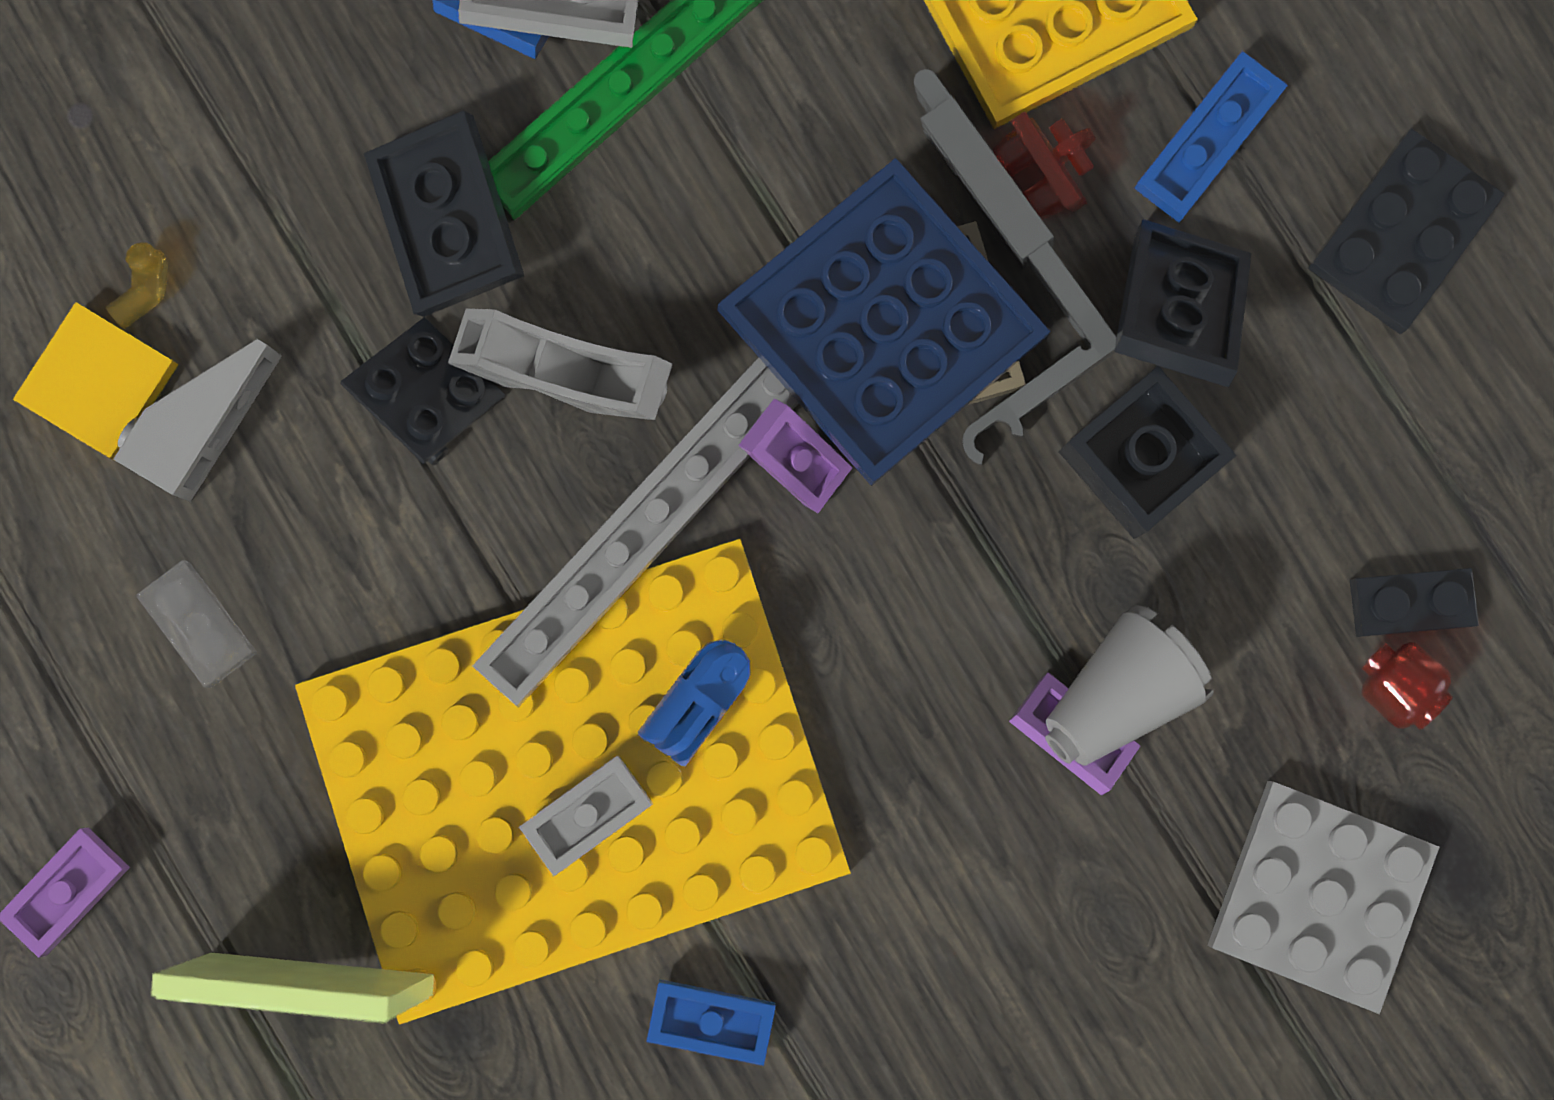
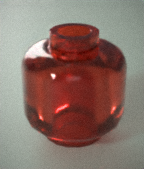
[1361,642,1453,730]

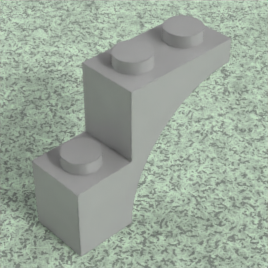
[448,308,672,420]

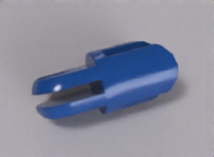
[638,640,751,767]

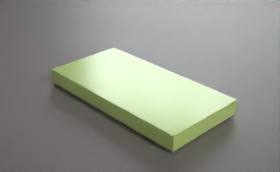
[151,953,434,1022]

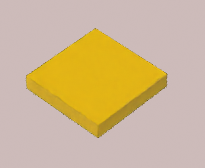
[13,302,179,460]

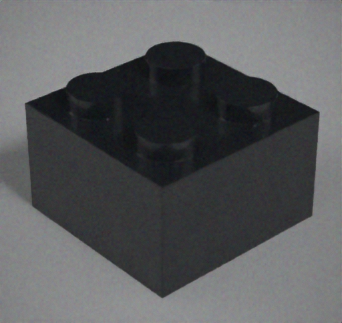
[1058,366,1237,539]

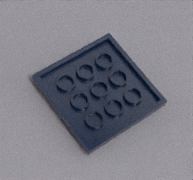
[718,158,1050,486]

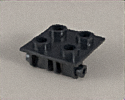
[340,317,505,466]

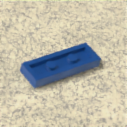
[1134,51,1288,223]

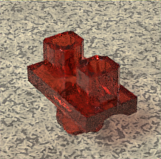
[992,111,1096,220]

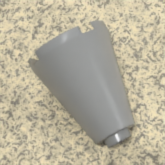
[1045,605,1213,766]

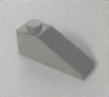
[113,339,282,502]

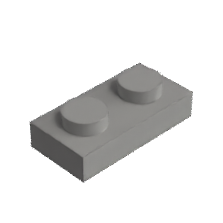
[519,755,653,876]

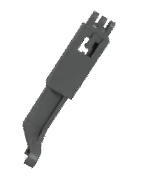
[914,69,1117,466]

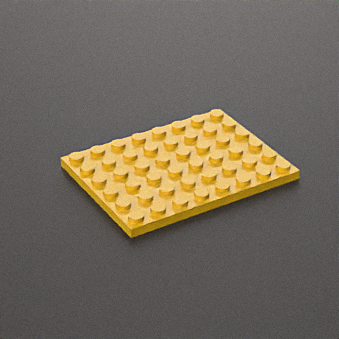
[295,539,851,1025]

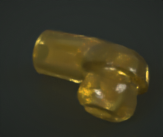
[106,242,168,329]

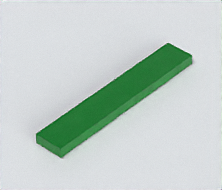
[488,0,763,221]

